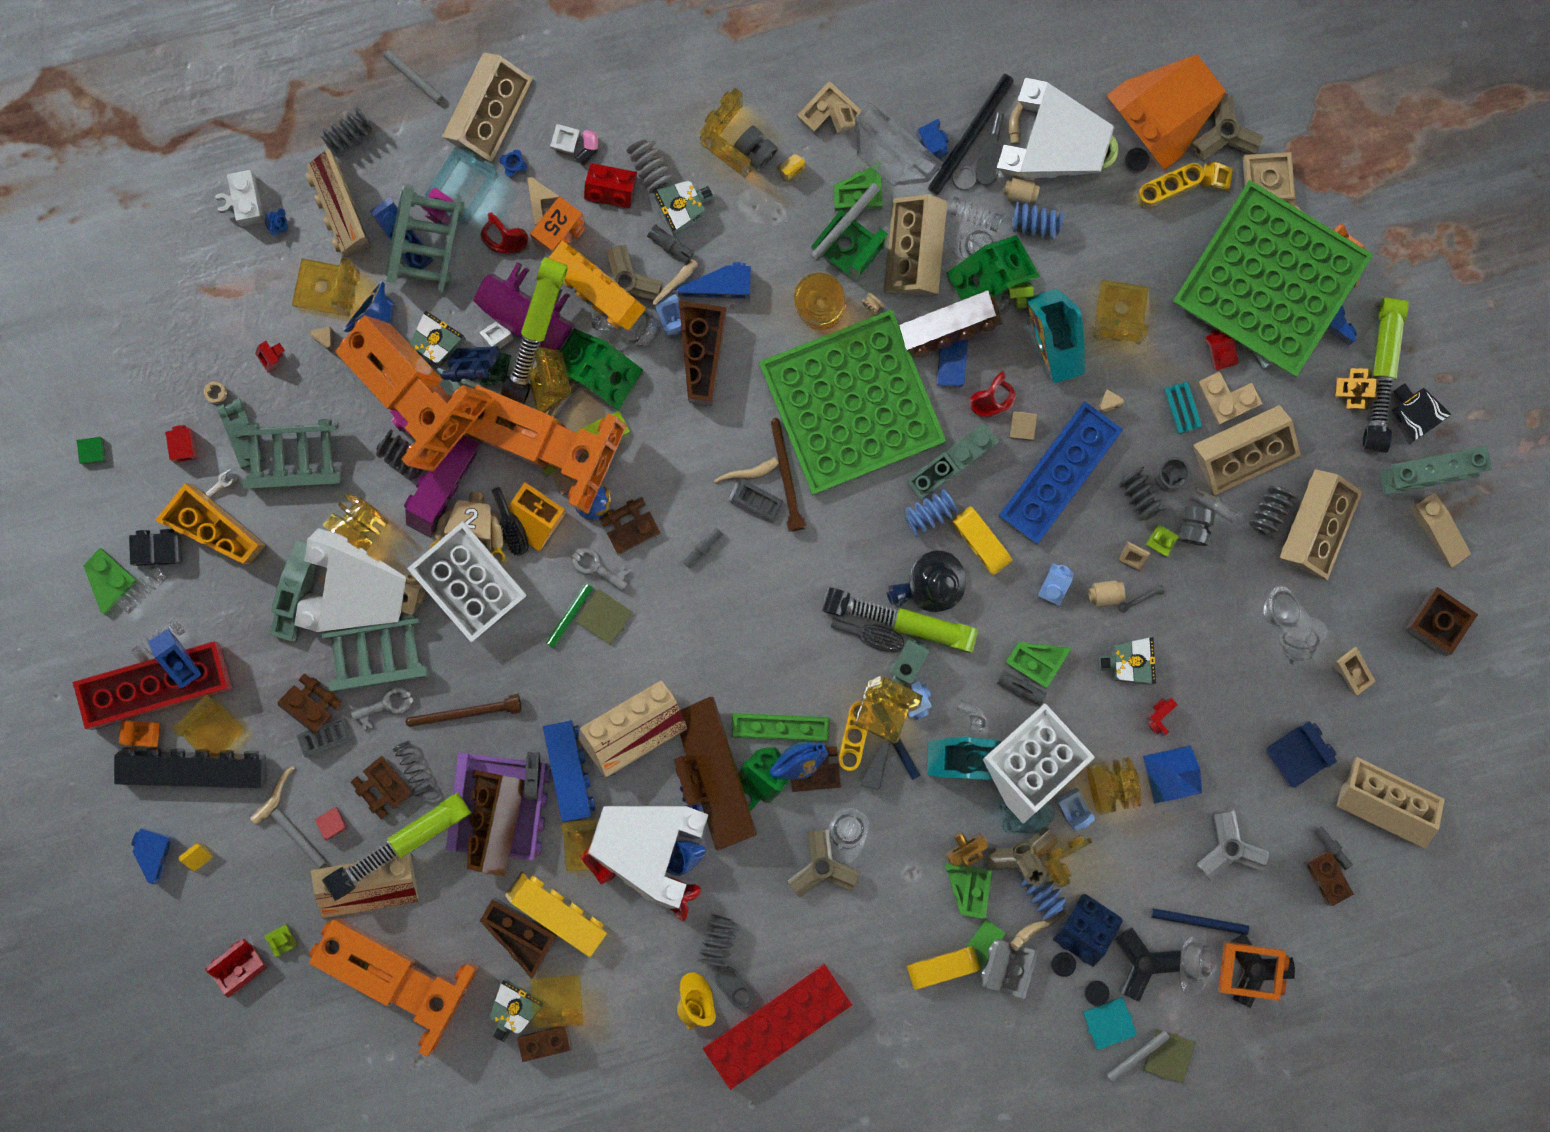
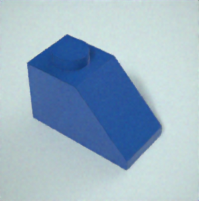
[148,628,201,688]
[132,828,173,884]

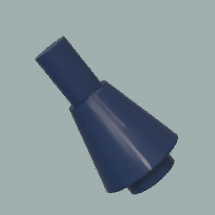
[886,583,912,608]

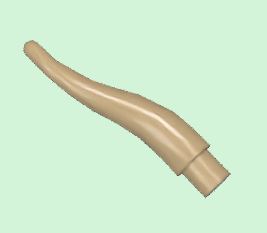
[1008,102,1024,145]
[652,259,699,306]
[714,457,779,484]
[250,766,294,825]
[1010,909,1066,951]

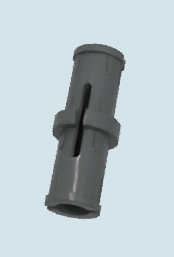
[647,224,695,264]
[997,671,1047,706]

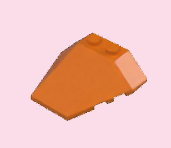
[1106,54,1226,170]

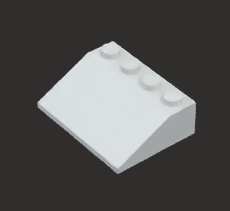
[407,521,527,642]
[983,704,1095,824]

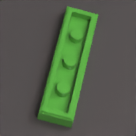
[731,713,829,742]

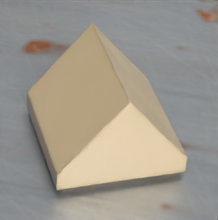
[829,104,857,134]
[310,326,334,352]
[1098,389,1124,413]
[1119,541,1150,570]

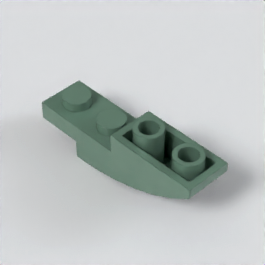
[906,422,1000,500]
[270,540,316,641]

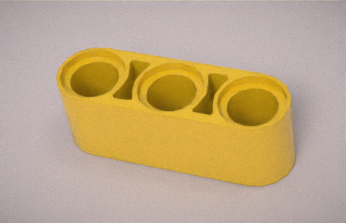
[1136,163,1204,209]
[951,506,1013,576]
[838,701,871,771]
[906,946,981,990]

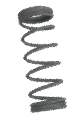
[392,741,432,796]

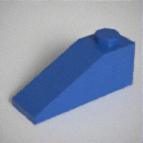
[678,262,751,299]

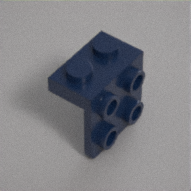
[1266,721,1338,788]
[1053,894,1123,967]

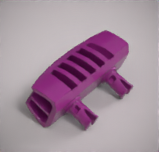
[473,262,574,351]

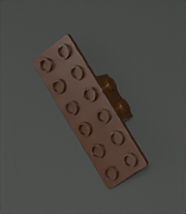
[674,697,757,851]

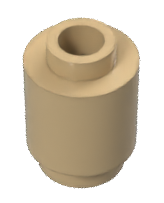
[1004,177,1040,205]
[1088,580,1125,607]

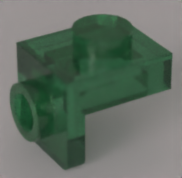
[481,353,511,386]

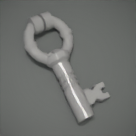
[571,548,630,591]
[351,687,413,730]

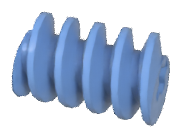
[1012,201,1064,240]
[904,489,959,537]
[1019,864,1067,921]

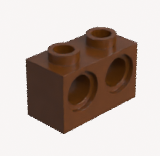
[1304,851,1354,906]
[517,1024,573,1062]

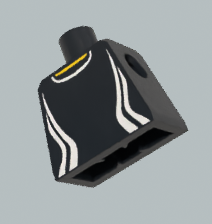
[1392,383,1451,444]

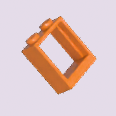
[1218,941,1289,1001]

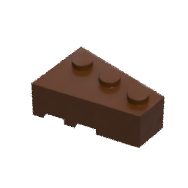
[480,898,558,979]

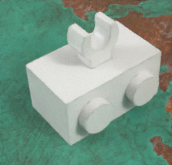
[215,170,265,227]

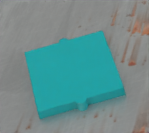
[1083,997,1137,1051]

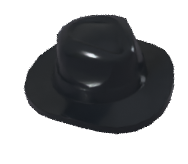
[909,551,966,612]

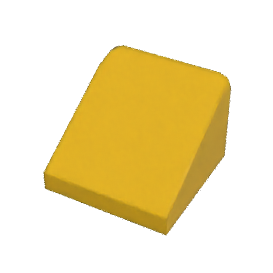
[777,154,805,181]
[1201,162,1233,192]
[178,843,212,871]

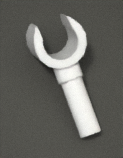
[206,469,238,497]

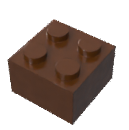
[1405,587,1478,656]

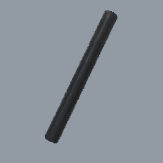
[928,73,1014,195]

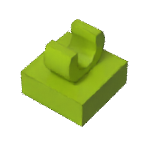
[1007,283,1034,309]
[1145,524,1179,558]
[264,924,298,958]

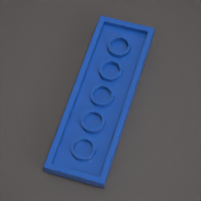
[998,401,1123,545]

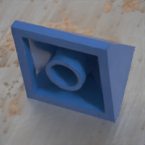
[1143,746,1202,804]

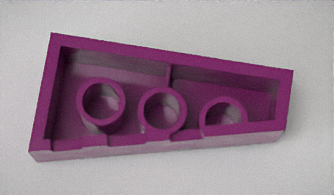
[404,435,479,538]

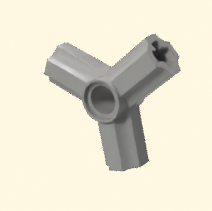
[1196,811,1269,881]

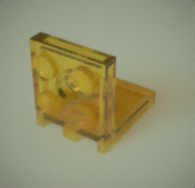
[699,88,751,178]
[292,257,360,317]
[1092,280,1149,345]

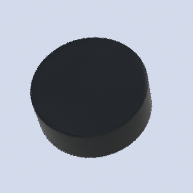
[1124,148,1149,173]
[1051,952,1076,977]
[1084,981,1110,1006]

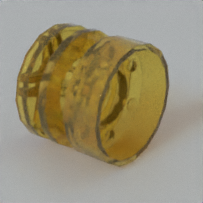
[794,272,847,330]
[323,492,388,551]
[1087,757,1141,815]

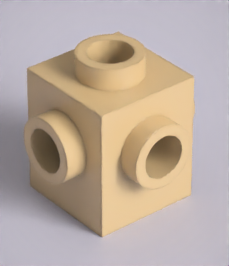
[401,574,427,615]

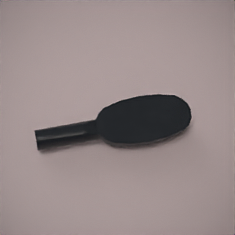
[492,487,529,556]

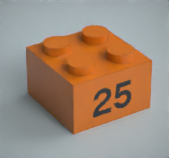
[530,196,585,256]

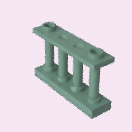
[384,184,465,292]
[238,419,343,489]
[1379,446,1492,495]
[321,615,429,692]

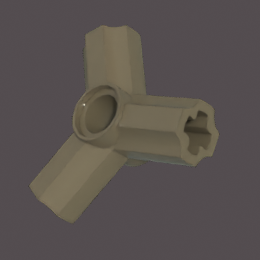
[1191,94,1264,161]
[606,245,663,301]
[987,827,1058,886]
[787,829,860,898]

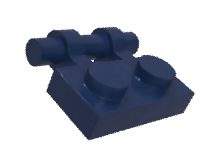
[442,346,501,382]

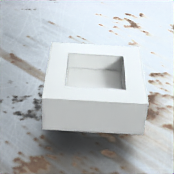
[550,124,580,155]
[479,321,513,349]

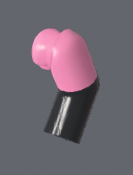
[575,130,598,166]

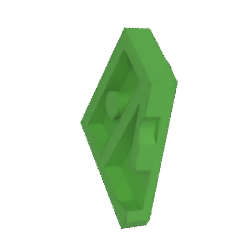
[833,162,883,211]
[83,548,137,615]
[1005,642,1071,689]
[945,863,993,919]

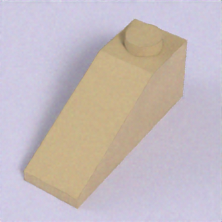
[1409,492,1471,568]

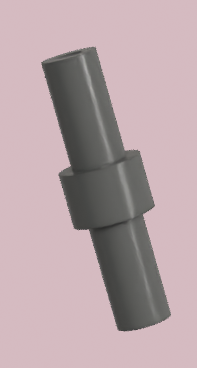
[682,527,723,568]
[1314,826,1353,870]

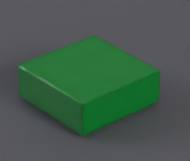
[77,437,105,465]

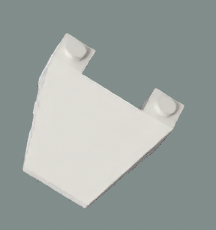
[997,78,1114,181]
[294,528,407,632]
[588,806,708,909]

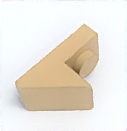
[527,177,559,226]
[1332,647,1376,696]

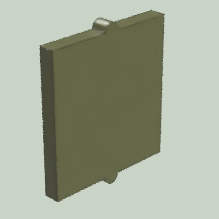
[576,589,633,645]
[1144,1029,1196,1083]

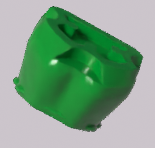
[738,747,790,812]

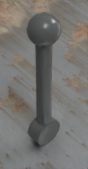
[1119,585,1165,613]

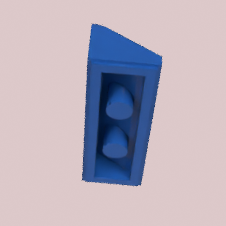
[937,340,968,388]

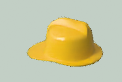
[677,972,716,1029]

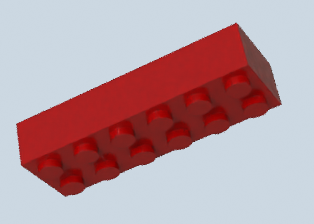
[73,641,233,730]
[702,963,852,1090]

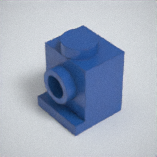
[916,119,949,160]

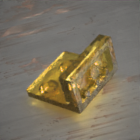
[529,347,572,413]
[855,676,923,744]
[172,694,245,753]
[561,820,599,872]
[1043,836,1093,887]
[530,975,585,1029]

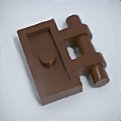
[599,497,661,555]
[278,673,342,735]
[791,745,841,792]
[350,756,413,820]

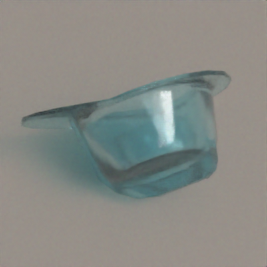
[1000,803,1055,834]

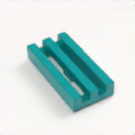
[1164,381,1202,434]

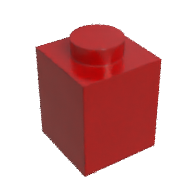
[165,425,198,463]

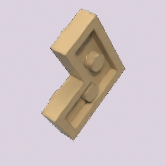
[797,81,864,133]
[1197,371,1263,426]

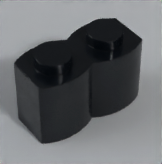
[129,529,182,566]

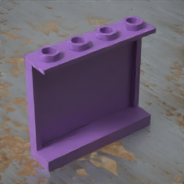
[446,753,551,861]

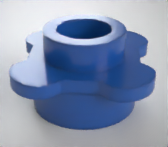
[500,150,527,177]
[265,209,288,235]

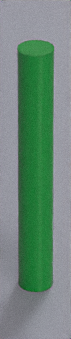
[546,583,593,648]

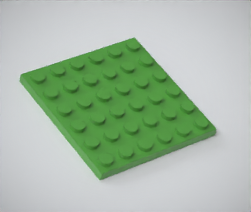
[1172,180,1373,378]
[759,309,946,496]

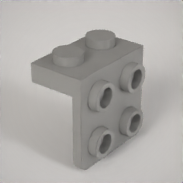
[981,939,1039,999]

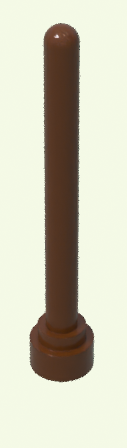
[771,418,807,532]
[405,694,522,727]

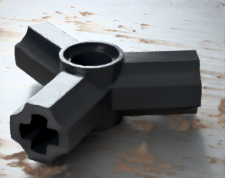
[1114,927,1183,1002]
[1230,933,1295,1008]

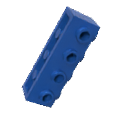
[543,720,596,823]

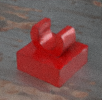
[255,341,285,373]

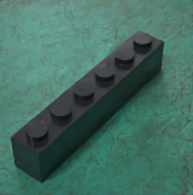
[114,747,266,788]

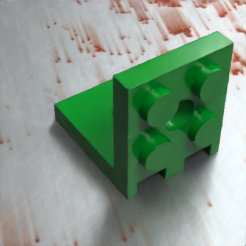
[811,209,888,283]
[946,235,1040,301]
[549,328,643,410]

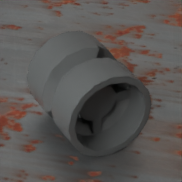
[733,125,778,171]
[1155,457,1191,492]
[1178,506,1216,546]

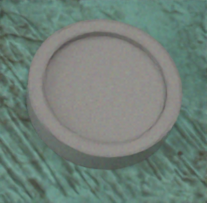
[952,166,976,190]

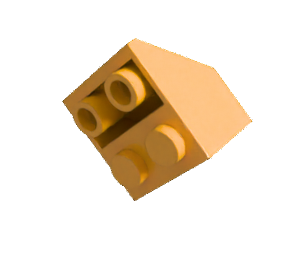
[508,482,567,552]

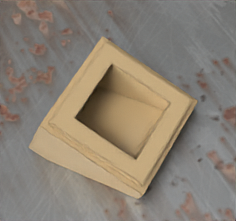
[1010,412,1037,440]

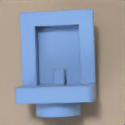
[655,294,682,336]
[1038,563,1074,606]
[907,681,932,720]
[1056,787,1095,831]

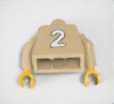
[430,492,505,562]

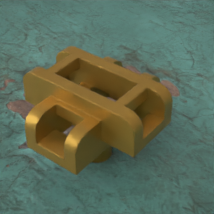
[1335,368,1379,410]
[945,832,988,868]

